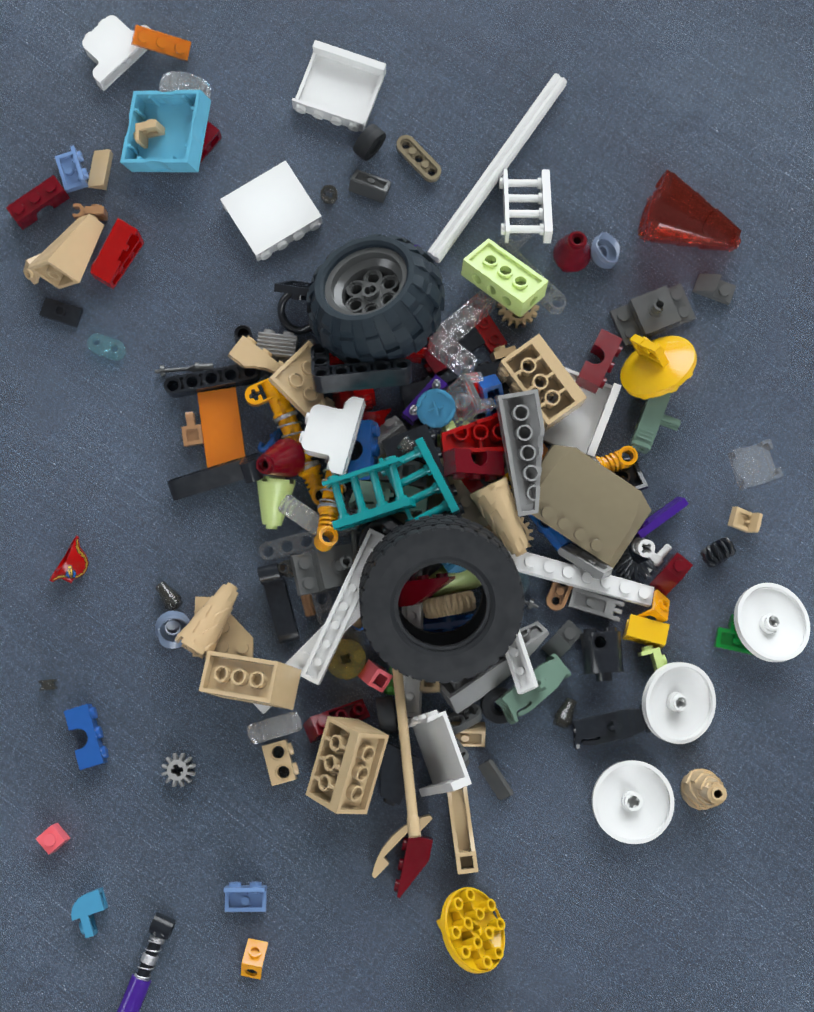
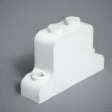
[82,15,151,91]
[299,397,366,476]

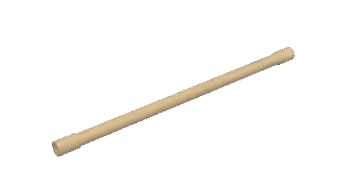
[392,668,421,838]

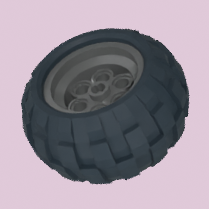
[306,234,445,364]

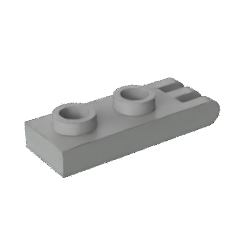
[558,543,613,580]
[567,587,625,622]

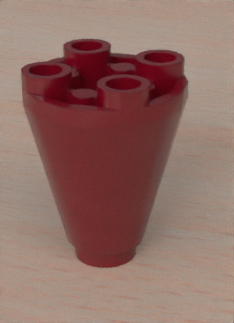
[553,231,591,273]
[256,438,306,478]

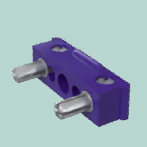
[401,375,448,426]

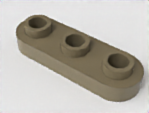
[397,135,441,183]

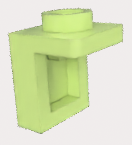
[637,645,667,672]

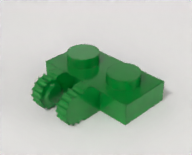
[714,614,753,655]

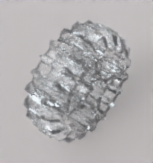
[159,71,211,99]
[278,495,320,536]
[247,711,302,744]

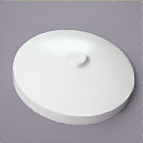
[734,583,810,663]
[642,662,716,744]
[592,760,674,844]

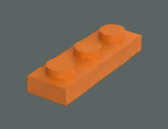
[131,25,191,61]

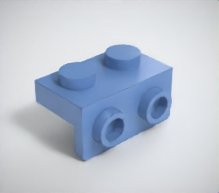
[55,145,89,193]
[224,881,267,912]

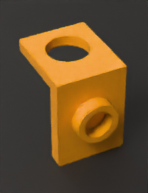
[637,589,670,622]
[241,938,268,980]

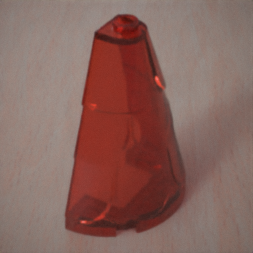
[638,170,741,251]

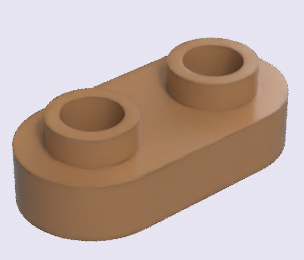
[546,582,573,611]

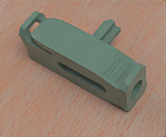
[629,393,681,454]
[349,480,429,514]
[496,653,571,725]

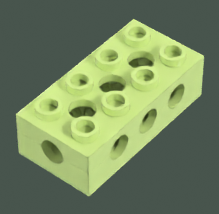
[461,238,548,317]

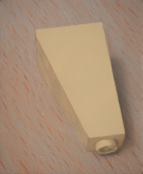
[28,214,104,289]

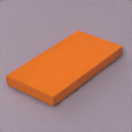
[197,387,246,468]

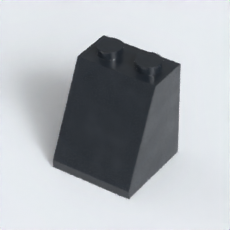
[380,742,420,807]

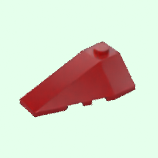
[441,413,505,455]

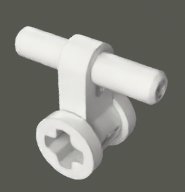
[631,537,672,576]

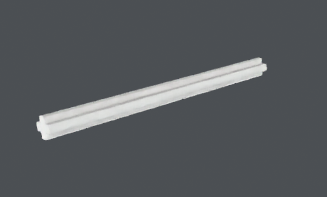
[427,73,567,263]

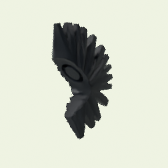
[613,545,658,582]

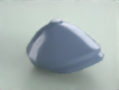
[590,232,620,269]
[155,611,190,649]

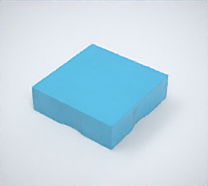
[120,90,211,172]

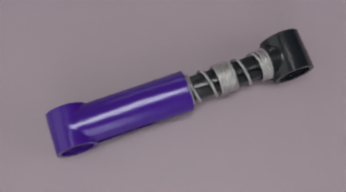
[117,912,176,1012]

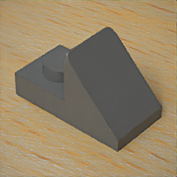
[692,274,736,305]
[541,620,583,658]

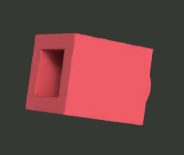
[358,659,393,693]
[36,823,70,855]

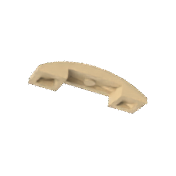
[372,814,433,878]

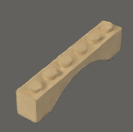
[228,336,336,408]
[447,786,478,875]

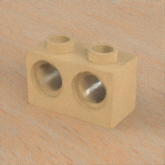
[262,739,299,786]

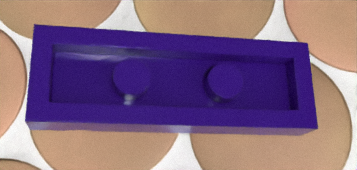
[635,496,688,539]

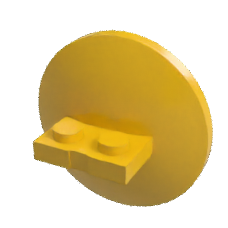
[620,334,697,400]
[436,887,505,974]

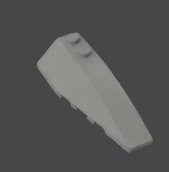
[495,389,545,517]
[440,621,549,714]

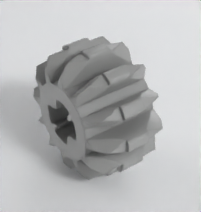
[161,753,196,787]

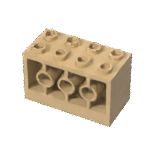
[497,334,587,432]
[199,651,301,710]
[306,716,389,814]

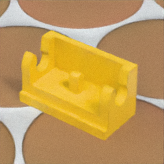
[622,614,670,649]

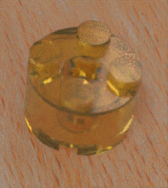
[328,639,367,680]

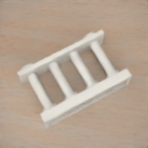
[499,169,553,243]

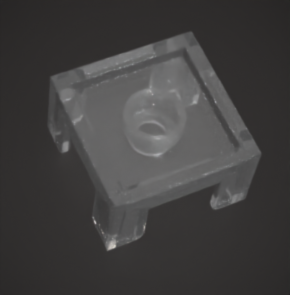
[445,372,496,428]
[728,439,783,491]

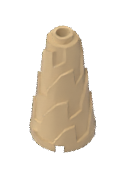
[470,477,529,557]
[174,582,239,660]
[680,769,727,810]

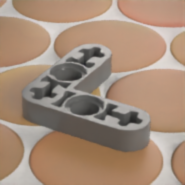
[447,704,482,767]

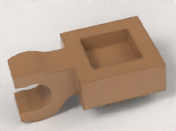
[72,203,108,221]
[181,411,204,447]

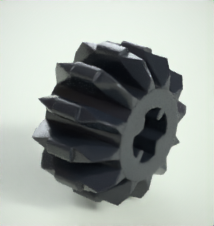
[700,537,736,567]

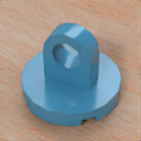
[416,388,456,428]

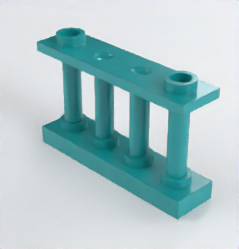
[379,437,460,522]
[321,456,416,531]

